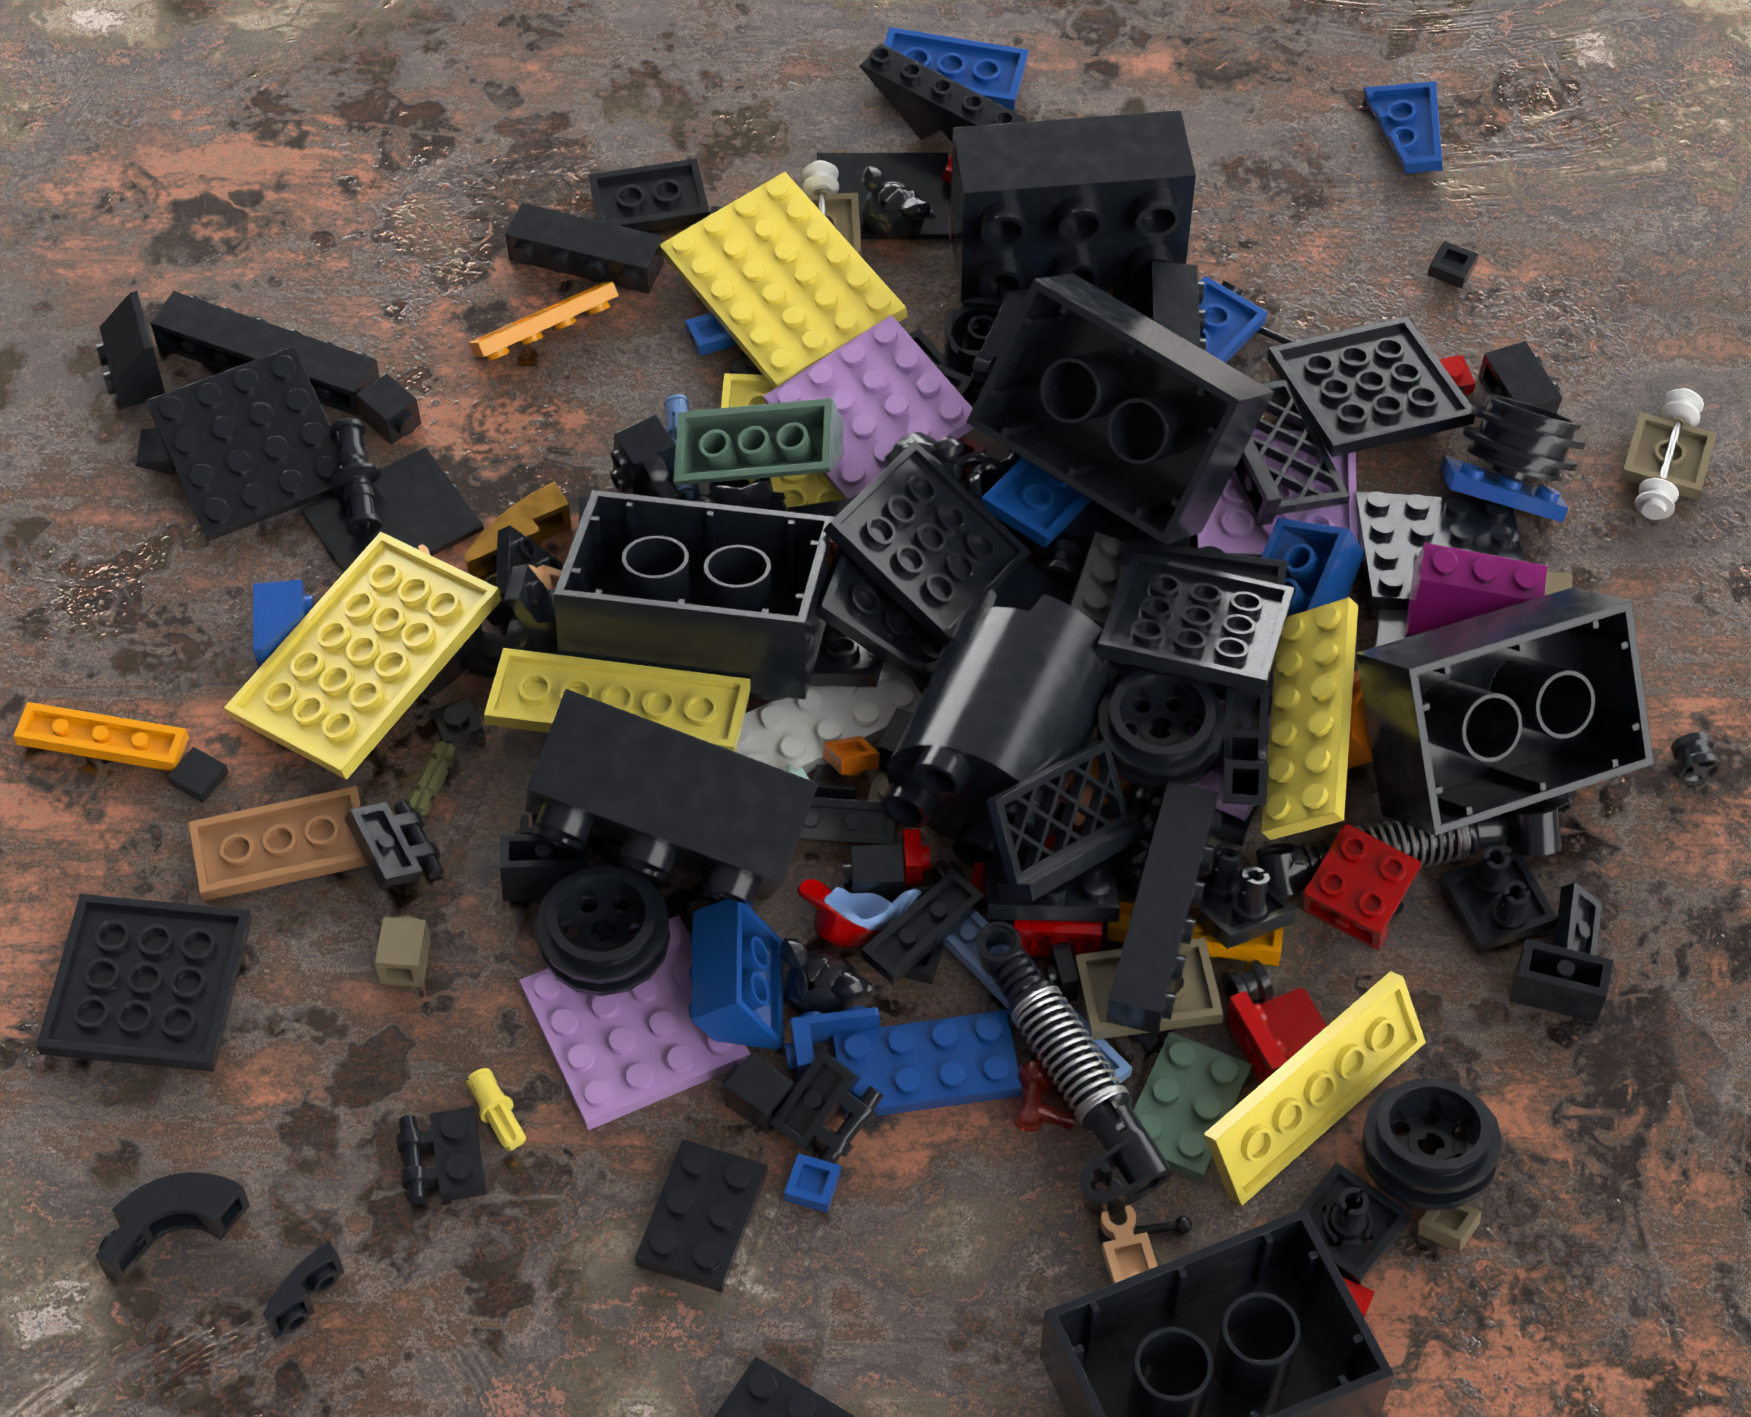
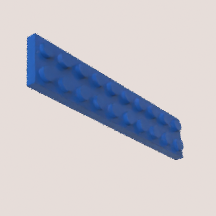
[982,276,1268,548]

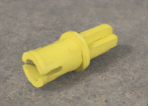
[465,1068,526,1151]

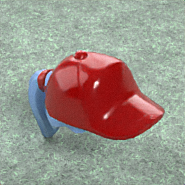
[797,879,921,948]

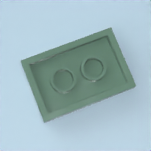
[1133,1032,1252,1182]

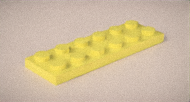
[1261,597,1358,840]
[484,648,751,752]
[1204,971,1426,1206]

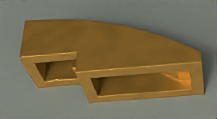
[464,482,572,581]

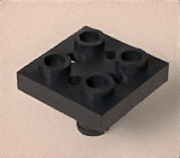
[1297,1162,1412,1285]

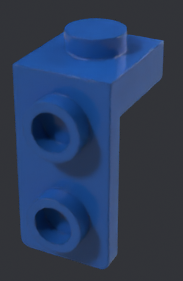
[784,1006,880,1082]

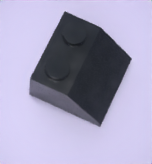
[96,291,165,408]

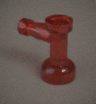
[1014,1061,1076,1132]

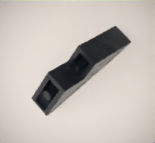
[859,43,1027,143]

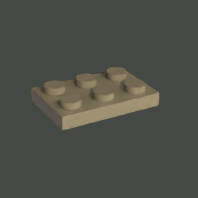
[1075,938,1223,1040]

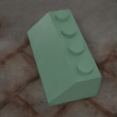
[674,398,844,485]

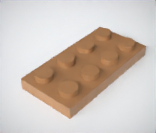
[188,786,368,901]

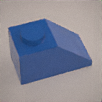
[253,580,315,669]

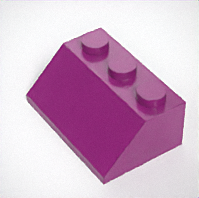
[1405,542,1547,637]

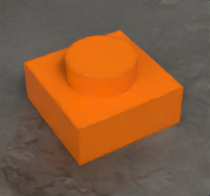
[823,736,880,776]

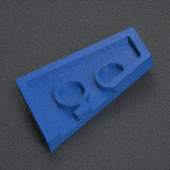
[1363,81,1443,174]
[1439,454,1568,523]

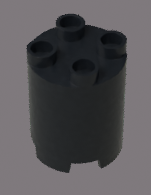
[881,589,1120,868]

